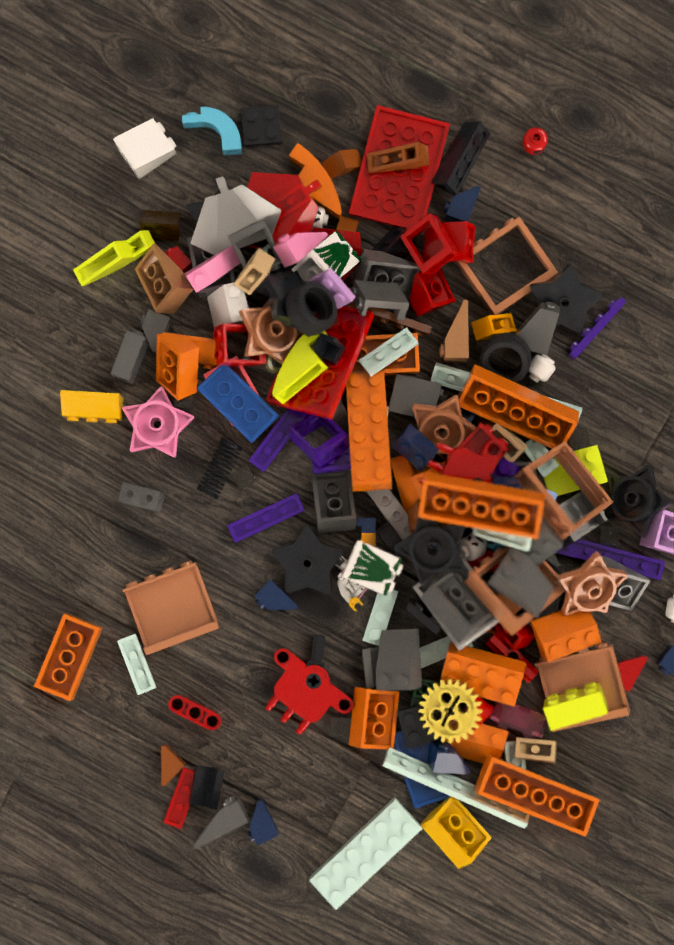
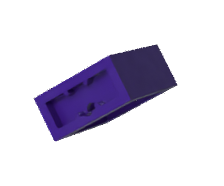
[289,414,350,467]

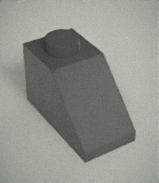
[140,309,172,354]

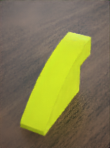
[73,230,155,286]
[272,331,328,404]

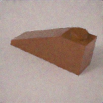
[367,142,430,173]

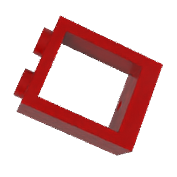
[400,213,460,276]
[213,324,267,367]

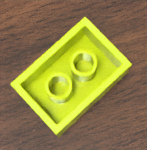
[543,682,608,731]

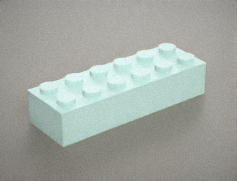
[309,797,422,910]

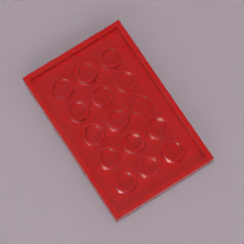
[349,105,450,233]
[265,306,375,419]

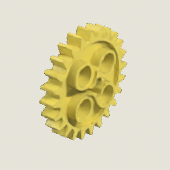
[419,679,483,744]

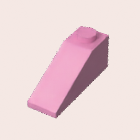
[273,232,328,267]
[184,245,240,292]

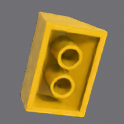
[60,390,124,424]
[420,796,492,869]

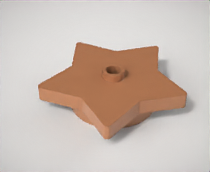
[239,300,302,364]
[412,395,477,461]
[557,551,628,616]

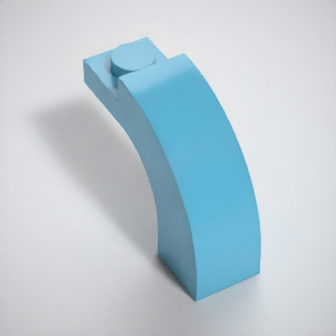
[182,107,242,155]

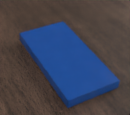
[197,366,279,443]
[394,730,449,809]

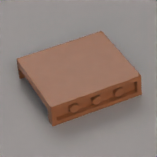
[123,561,220,655]
[535,642,630,732]

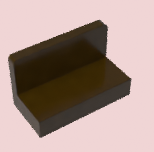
[140,210,181,241]

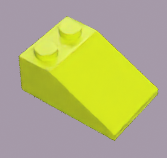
[543,445,608,496]

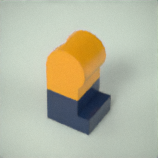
[356,518,376,547]

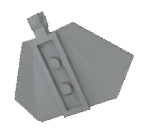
[190,176,282,255]

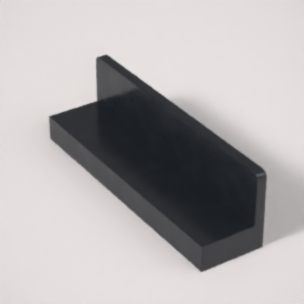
[431,122,491,195]

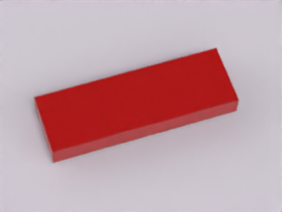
[163,767,195,829]

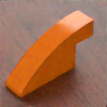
[289,143,342,220]

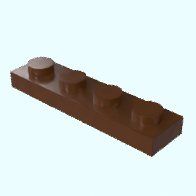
[355,307,432,337]

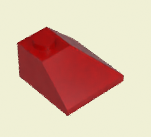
[410,268,456,317]

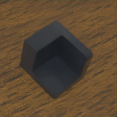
[312,333,346,365]

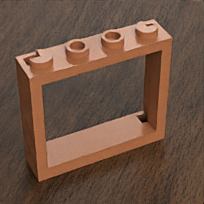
[455,217,558,315]
[514,441,613,541]
[464,545,566,636]

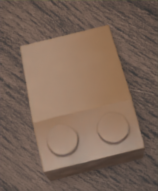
[135,244,193,314]
[439,300,469,363]

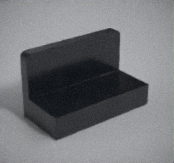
[372,226,417,259]
[189,765,225,810]

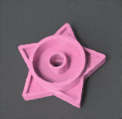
[122,386,194,458]

